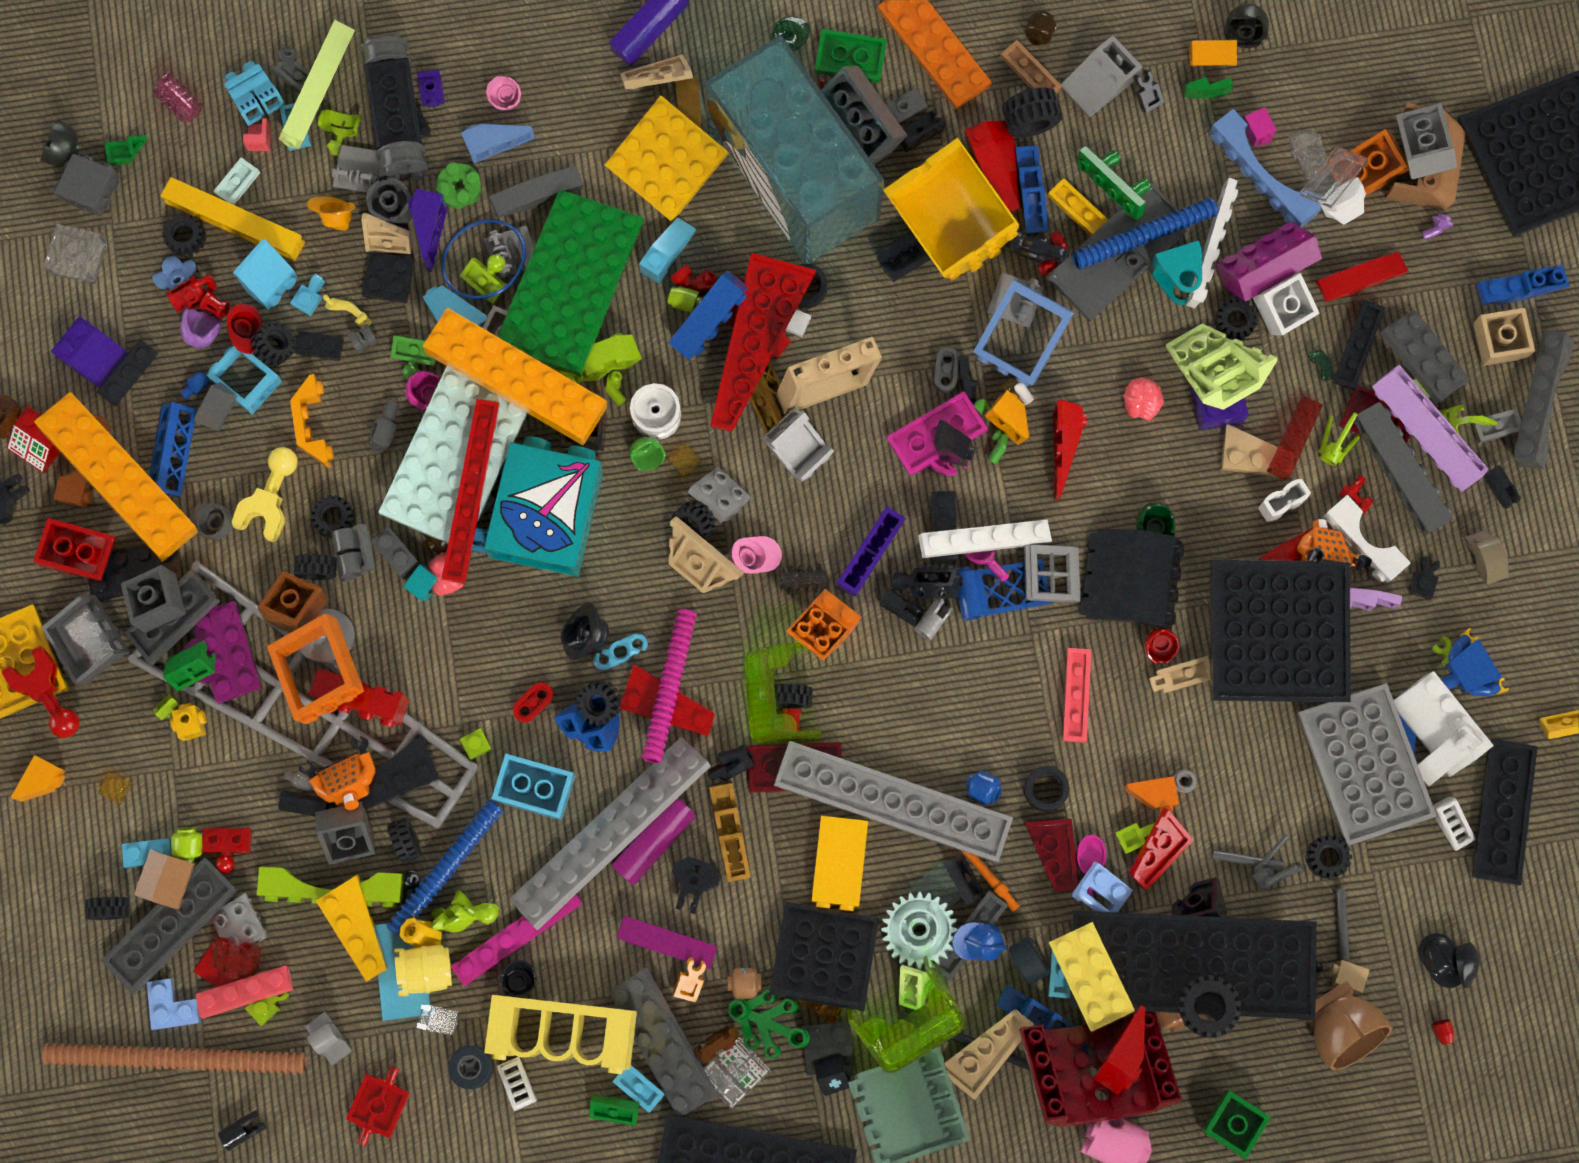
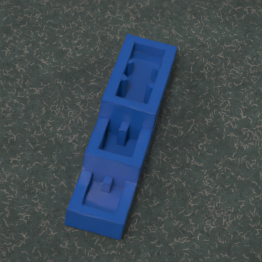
[1015,145,1048,234]
[995,985,1088,1052]

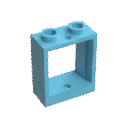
[206,345,282,415]

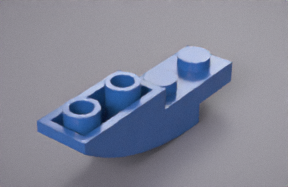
[1476,265,1570,306]

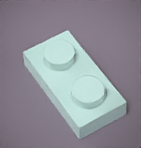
[213,158,260,205]

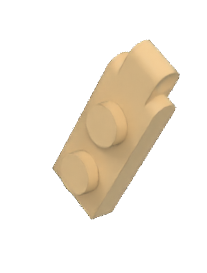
[1149,656,1210,694]

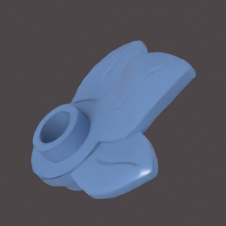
[152,256,196,290]

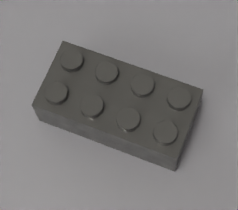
[816,65,908,166]

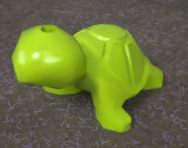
[431,890,499,933]

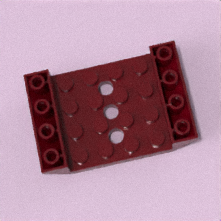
[1019,1011,1182,1127]

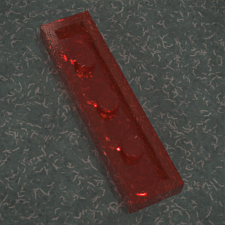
[1267,395,1323,481]

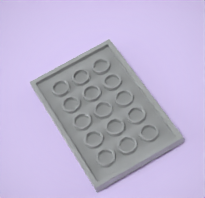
[1297,683,1437,846]

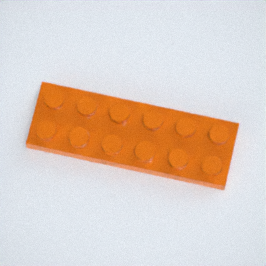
[878,0,992,110]

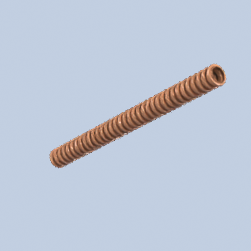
[42,1043,307,1074]

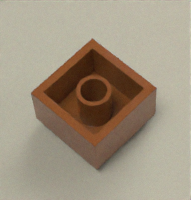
[257,571,328,633]

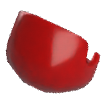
[1144,628,1180,664]

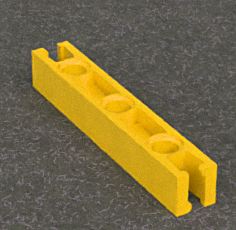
[161,177,305,262]

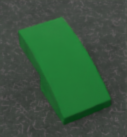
[1182,77,1234,99]

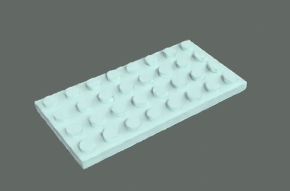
[378,366,527,543]

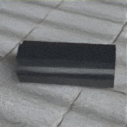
[278,790,330,817]

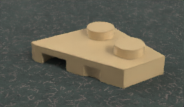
[361,213,412,254]

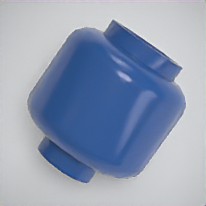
[966,770,1003,805]

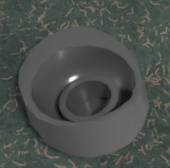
[190,503,233,540]

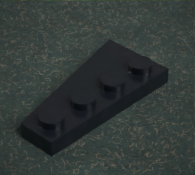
[358,736,440,810]

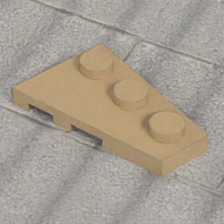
[620,54,693,89]

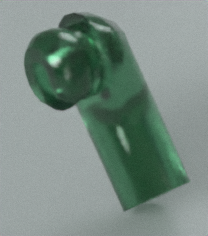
[1308,349,1332,381]

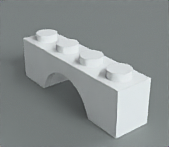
[1322,495,1411,585]

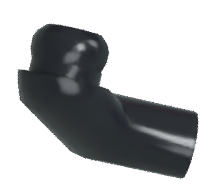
[402,871,420,902]

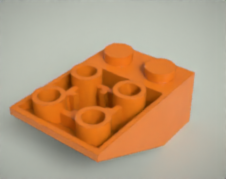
[786,589,862,661]

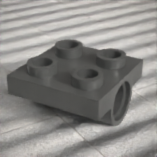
[332,524,375,582]

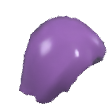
[180,308,222,349]

